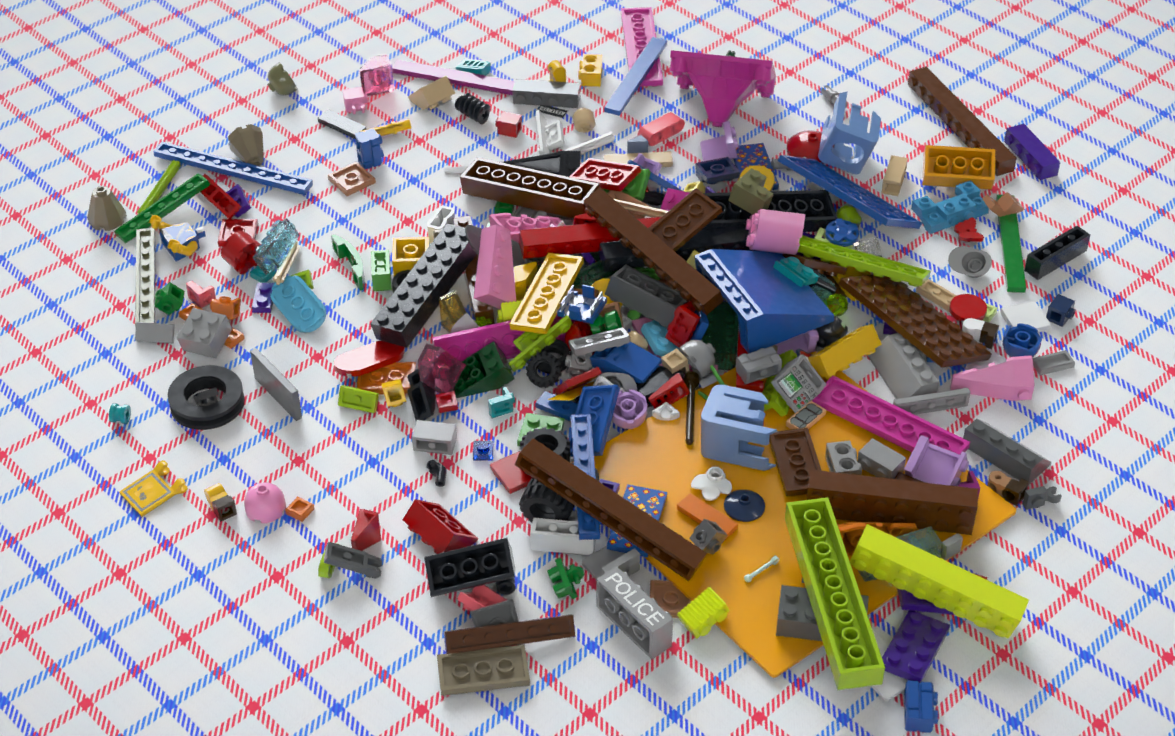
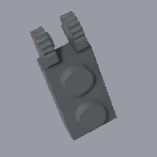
[324,542,382,578]

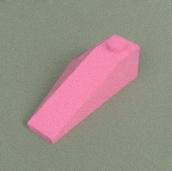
[489,213,566,243]
[950,356,1034,401]

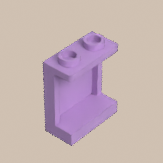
[904,435,969,486]

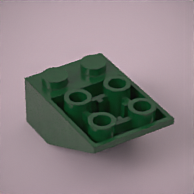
[446,341,515,398]

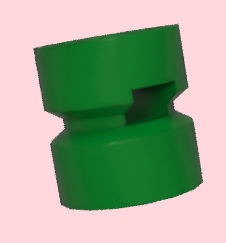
[590,310,622,335]

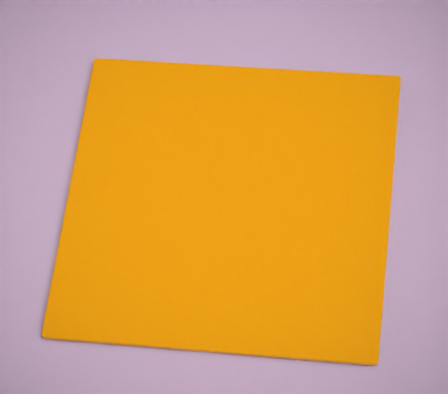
[571,351,1016,678]

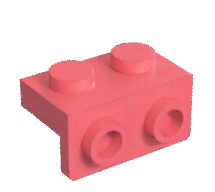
[457,585,507,611]

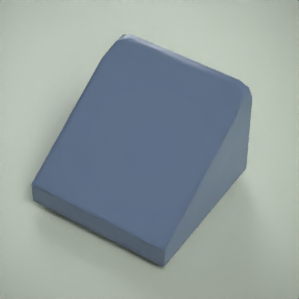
[627,135,648,154]

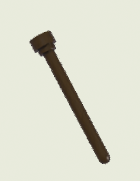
[684,372,699,445]

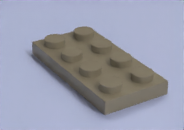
[437,645,530,696]

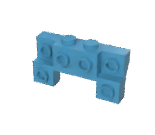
[911,181,989,234]

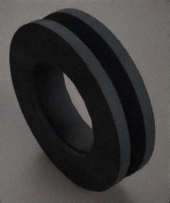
[168,365,245,430]

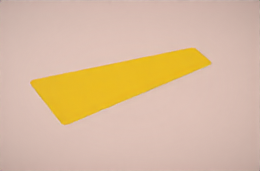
[548,381,594,401]

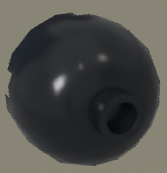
[814,316,848,348]

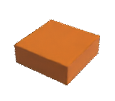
[285,496,315,522]

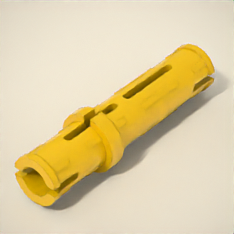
[360,119,412,136]

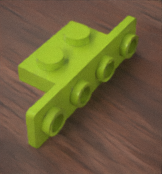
[508,315,572,372]

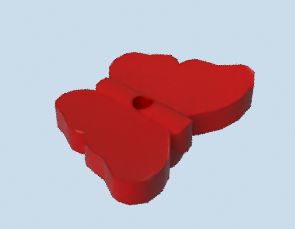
[954,217,984,242]

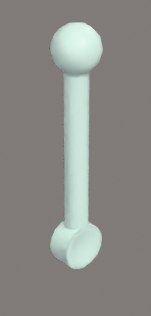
[744,556,779,582]

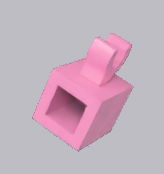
[343,87,368,114]

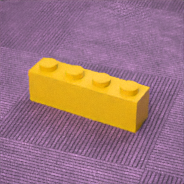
[808,324,882,379]

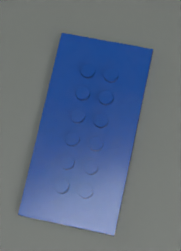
[778,155,922,229]

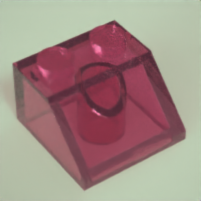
[359,54,394,97]
[418,344,465,394]

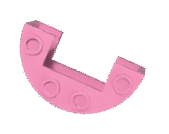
[746,209,805,255]

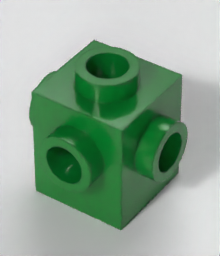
[154,282,185,316]

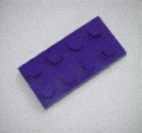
[882,611,950,683]

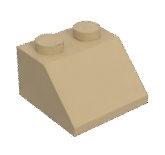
[408,76,455,110]

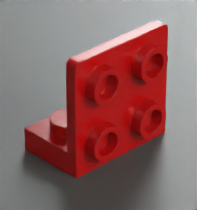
[665,301,701,348]

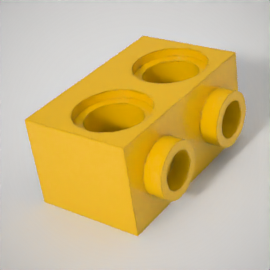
[578,54,603,87]

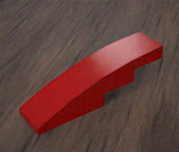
[200,174,242,219]

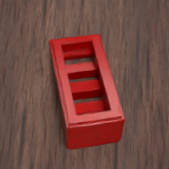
[648,373,690,409]

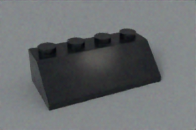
[424,538,515,597]

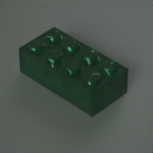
[701,302,739,370]

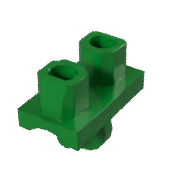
[547,557,584,599]

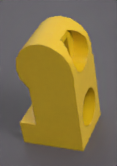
[548,60,566,82]

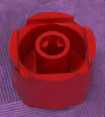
[221,231,263,275]

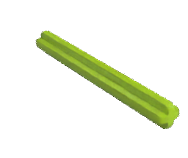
[137,160,181,214]

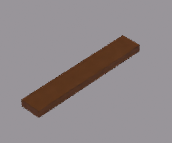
[444,614,576,654]

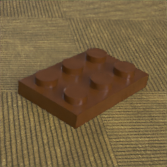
[782,254,847,277]

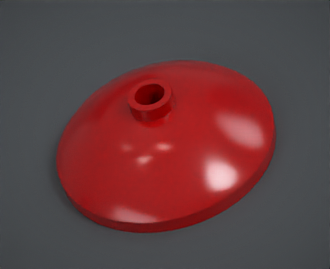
[786,130,834,164]

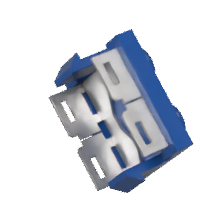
[557,285,607,324]

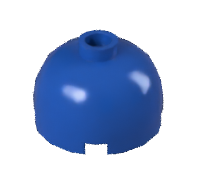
[1002,323,1042,358]

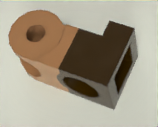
[987,471,1029,506]

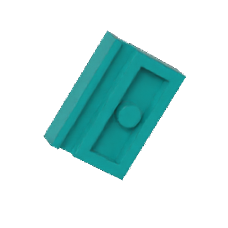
[773,257,819,287]

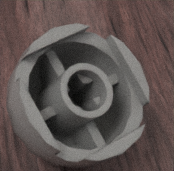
[679,340,715,378]

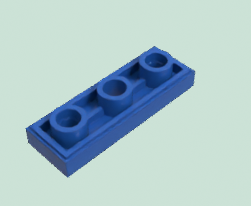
[535,391,578,422]

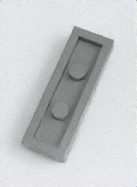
[569,327,630,356]

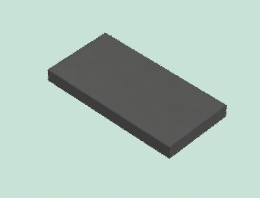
[250,348,302,421]

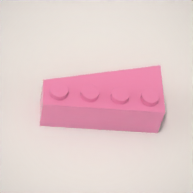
[474,224,516,309]

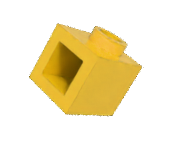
[382,379,407,407]

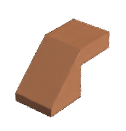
[982,192,1024,217]

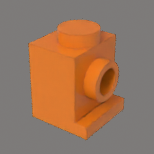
[210,296,241,320]

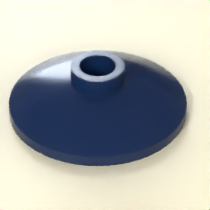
[724,490,765,522]

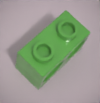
[371,250,392,291]

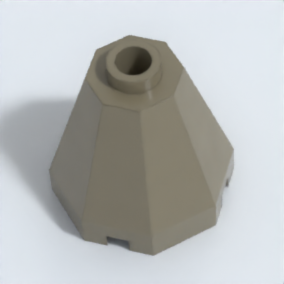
[228,124,264,166]
[87,186,127,231]

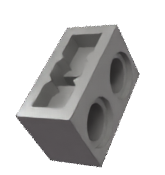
[825,441,862,475]

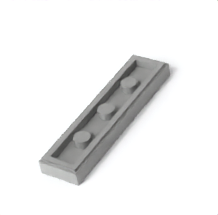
[893,388,970,415]

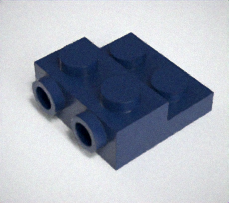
[695,157,740,184]

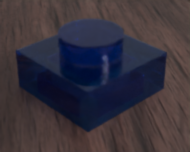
[473,441,494,461]

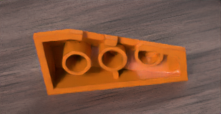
[837,522,917,556]

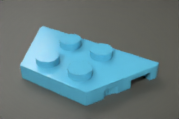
[641,320,689,364]

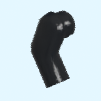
[426,460,447,487]

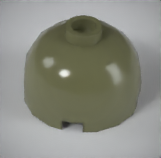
[267,62,298,95]

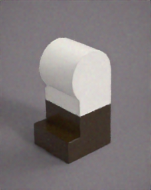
[962,318,999,349]

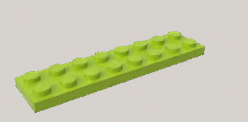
[797,235,931,287]

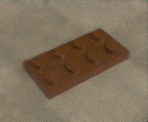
[648,188,722,252]
[769,428,822,496]

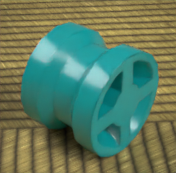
[109,403,131,424]

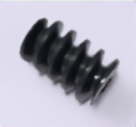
[455,93,491,125]

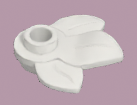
[691,467,732,501]

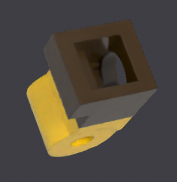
[204,483,237,522]

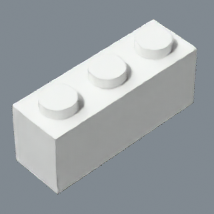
[531,518,596,555]

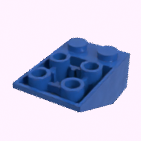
[590,342,662,383]

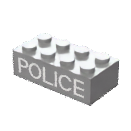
[596,566,673,660]

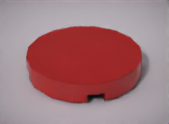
[949,294,987,322]

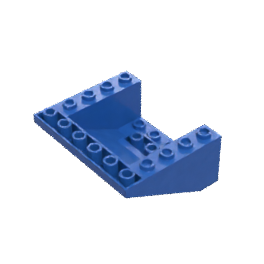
[694,249,834,354]

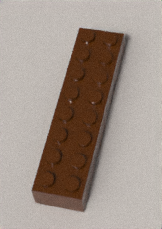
[460,157,599,218]
[807,469,978,535]

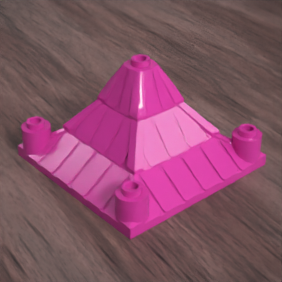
[669,50,776,127]

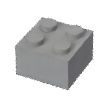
[176,308,232,358]

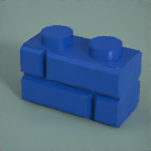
[355,129,384,170]
[904,681,938,733]

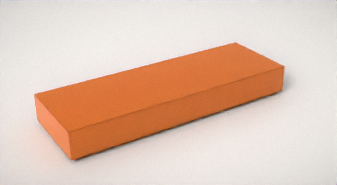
[677,493,738,540]

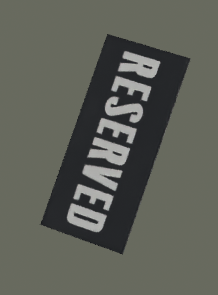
[536,105,568,118]

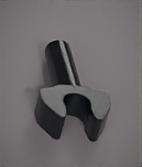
[809,269,837,294]

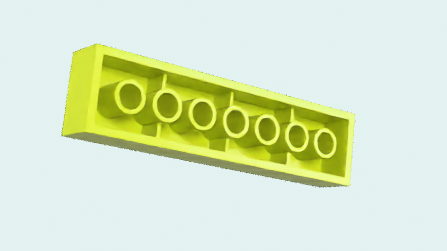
[850,524,1029,639]

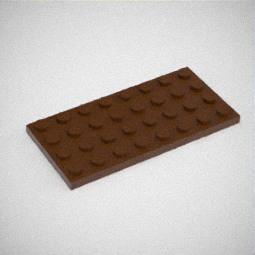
[838,274,992,368]

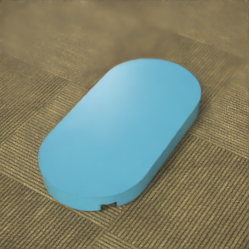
[271,275,326,333]

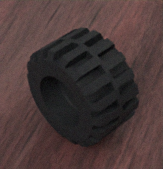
[520,427,570,478]
[519,478,575,523]

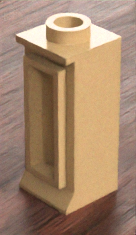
[881,155,908,196]

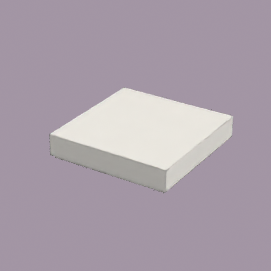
[1000,301,1051,332]

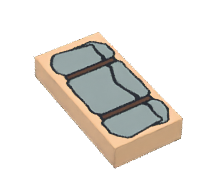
[786,401,826,430]

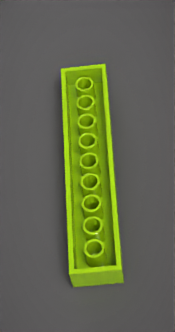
[785,497,885,690]

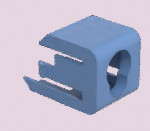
[818,91,881,174]
[701,384,777,471]

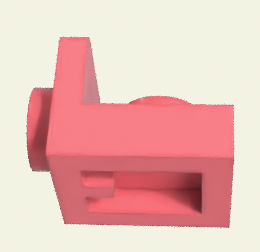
[186,281,216,308]

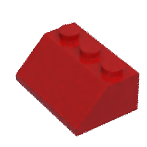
[402,499,479,554]

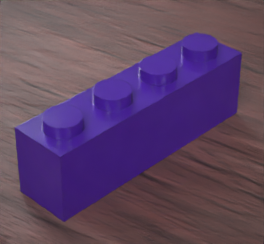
[1004,124,1060,180]

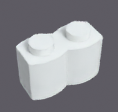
[427,205,455,243]

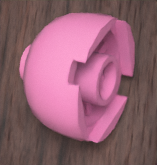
[244,482,286,523]

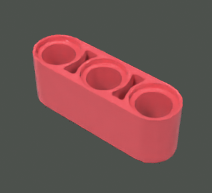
[637,112,685,146]

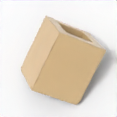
[661,348,690,374]

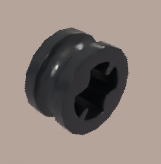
[496,578,516,595]

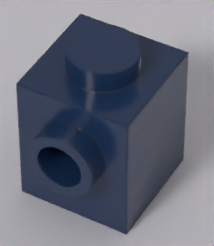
[1046,294,1076,327]

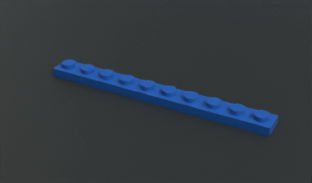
[153,142,313,195]

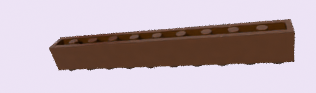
[908,66,1017,176]
[583,187,723,315]
[515,438,707,581]

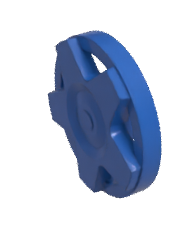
[825,219,859,247]

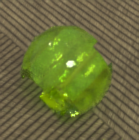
[827,293,848,317]

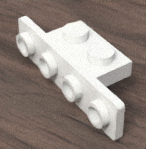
[535,110,565,155]

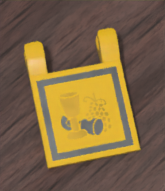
[119,460,188,517]

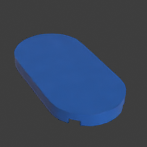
[627,159,682,191]

